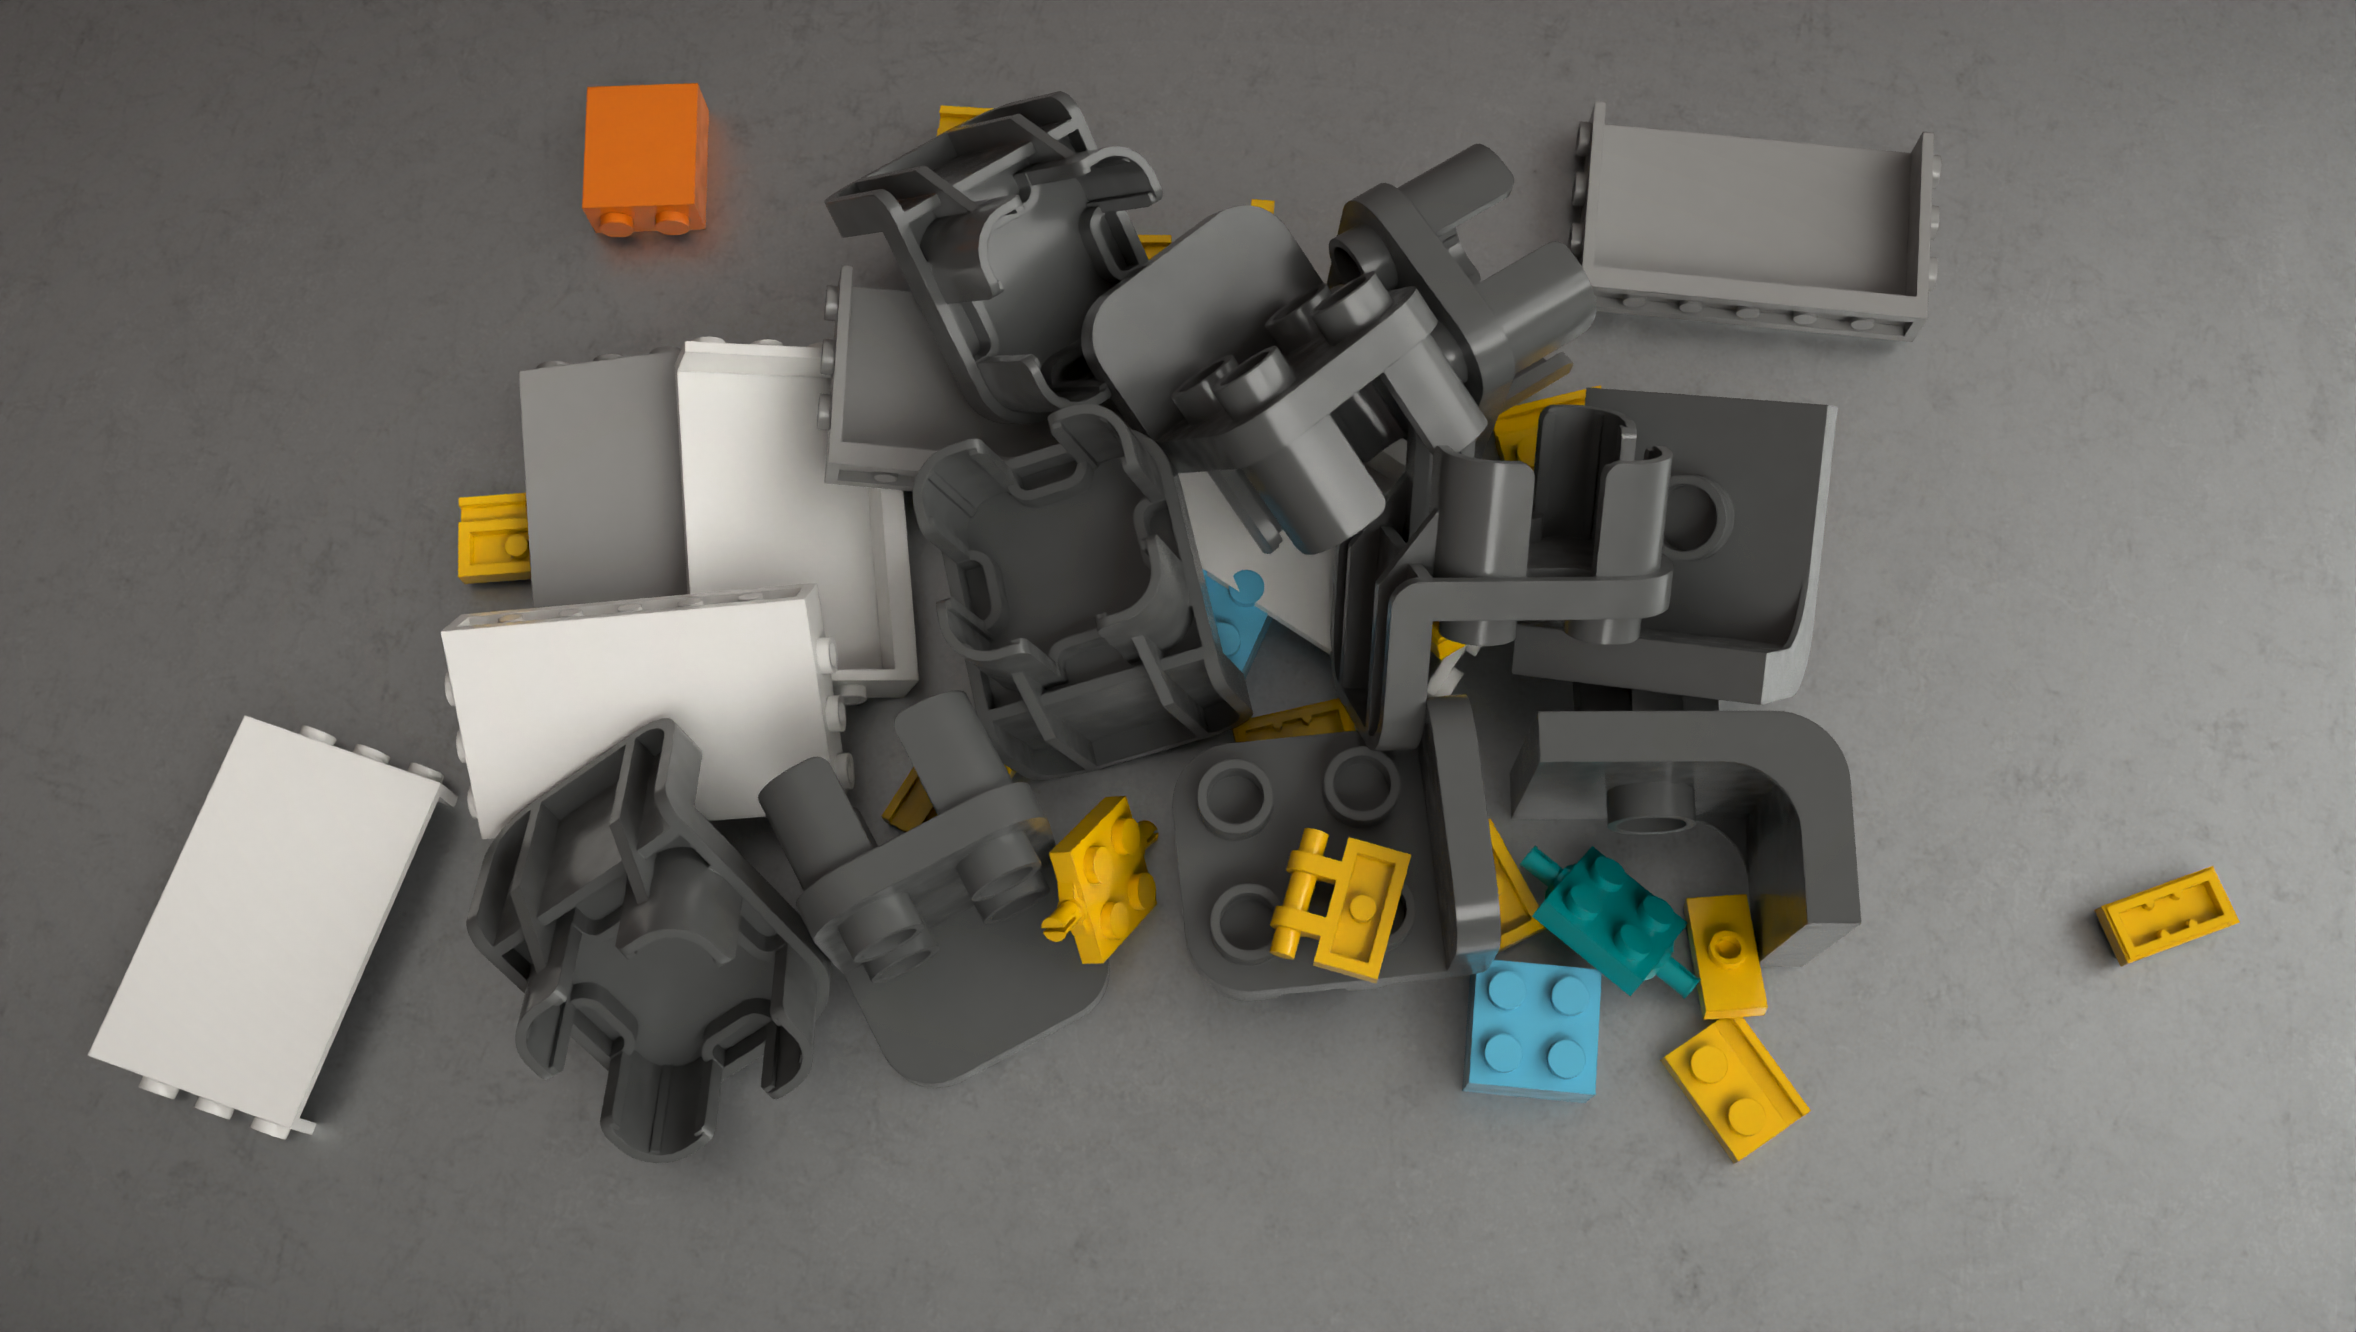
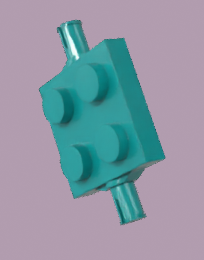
[1519,845,1701,999]

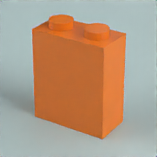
[582,83,709,237]

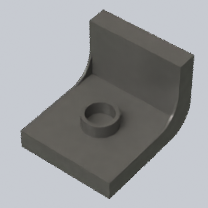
[1511,387,1838,705]
[1510,682,1861,967]

